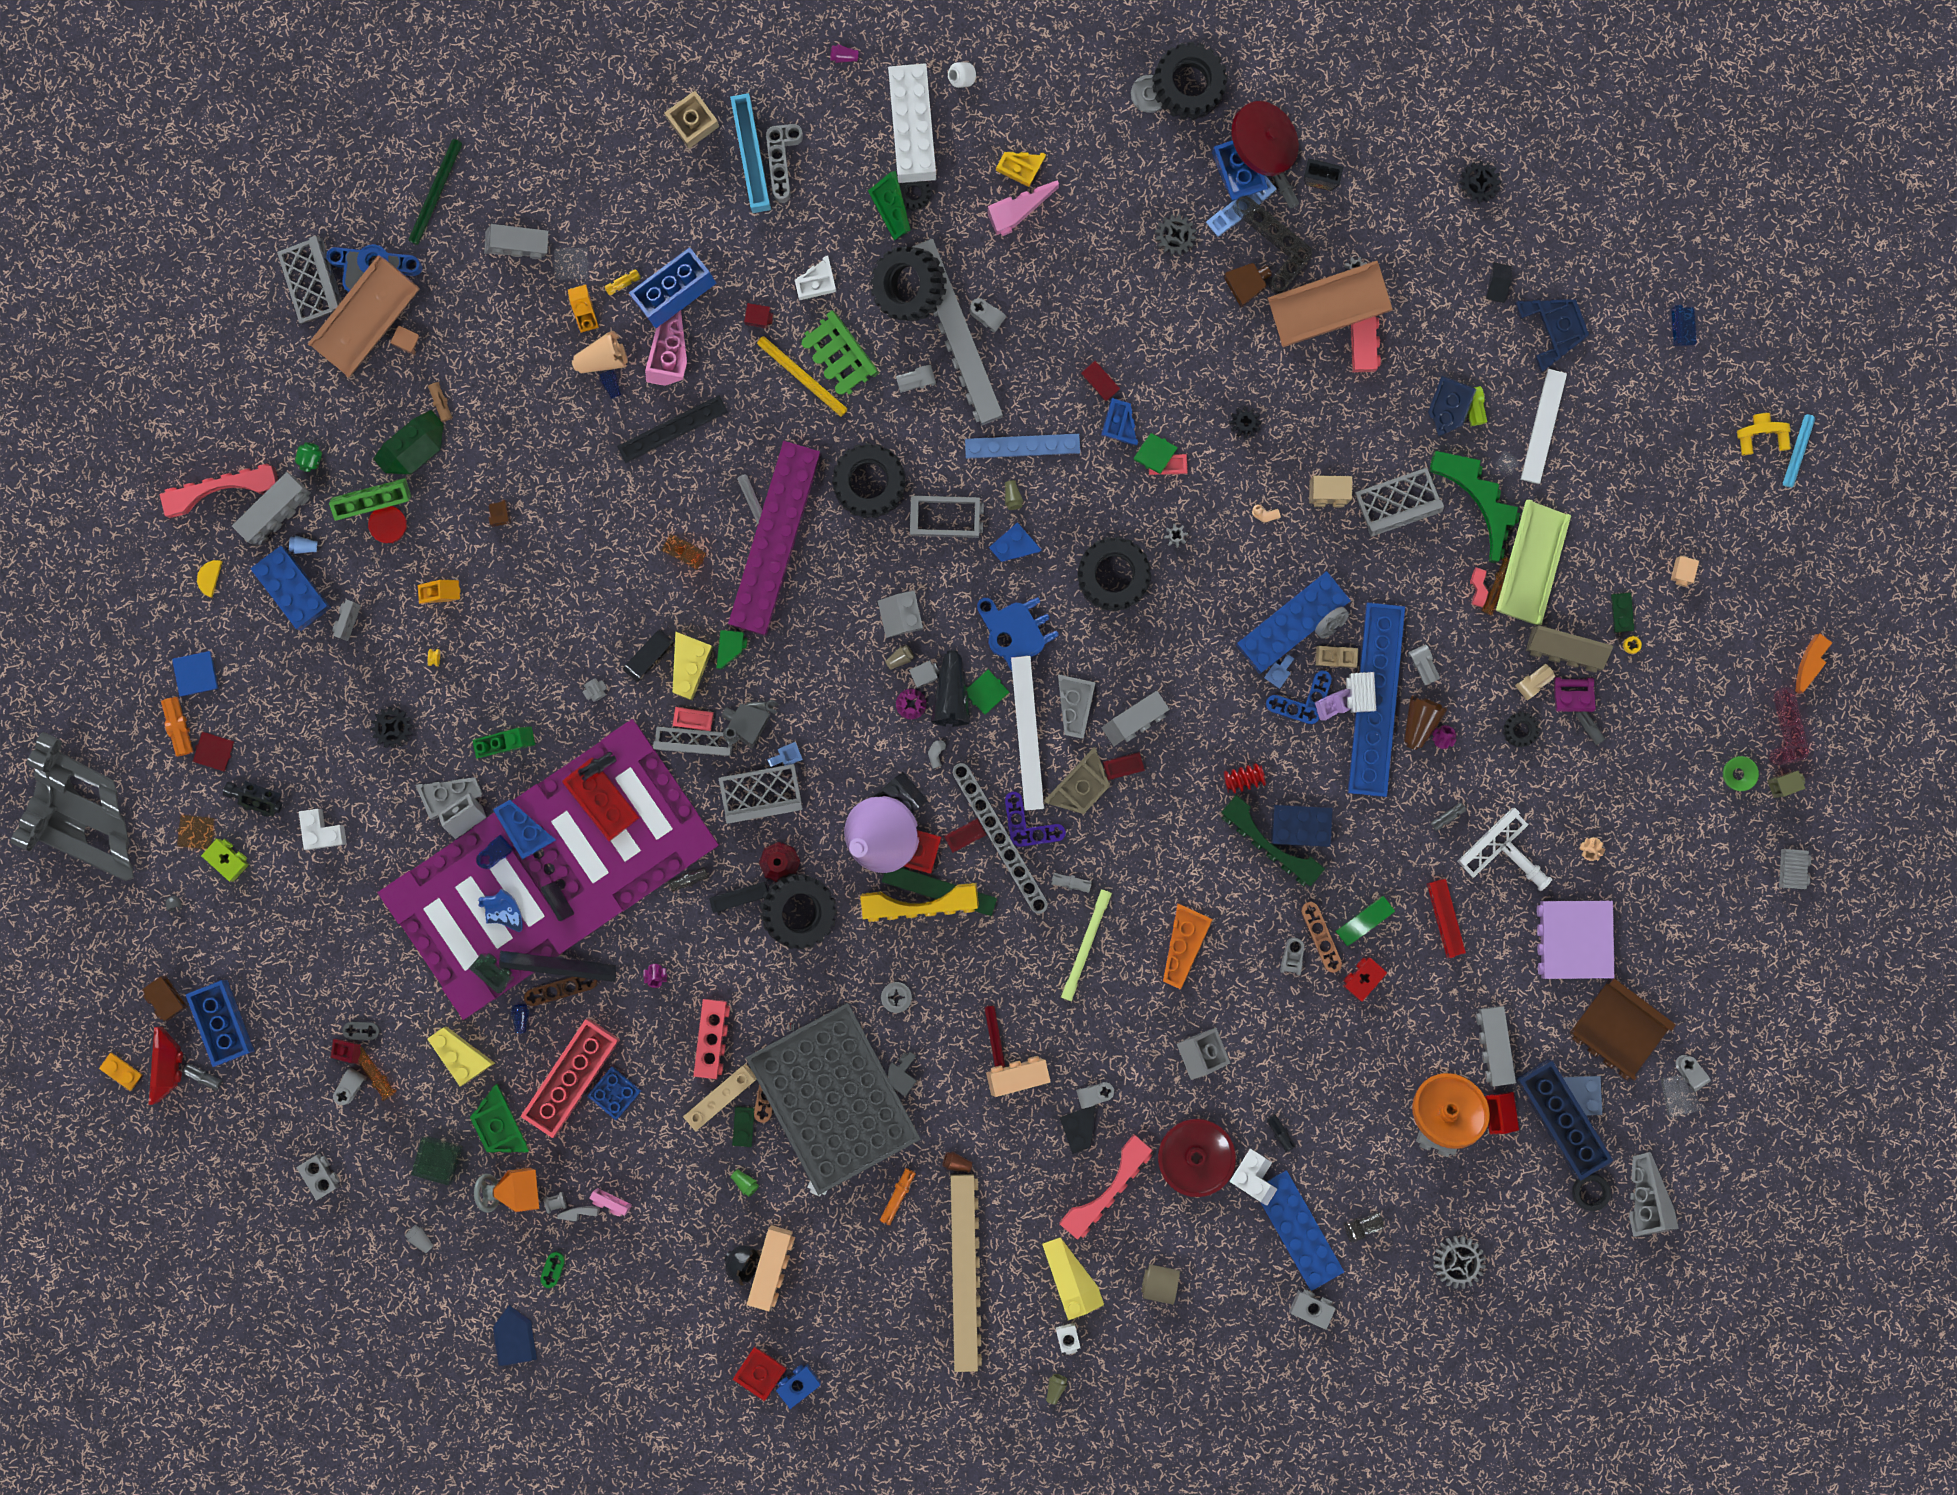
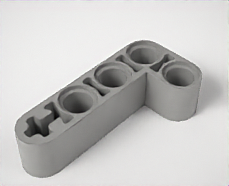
[766,124,803,203]

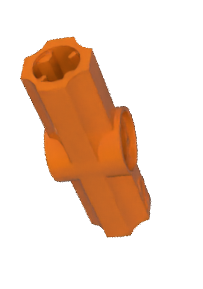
[161,697,193,757]

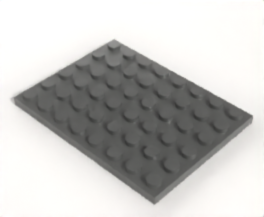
[746,1003,921,1195]

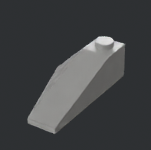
[1629,1152,1679,1237]

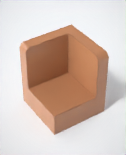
[390,326,419,355]

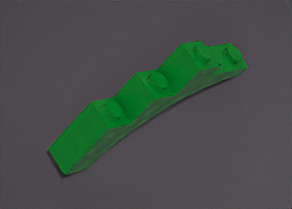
[1429,451,1520,563]

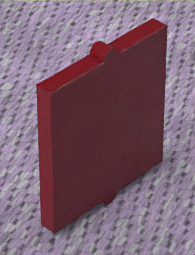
[192,732,234,772]

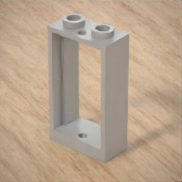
[910,496,984,538]

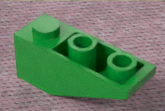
[472,727,536,759]

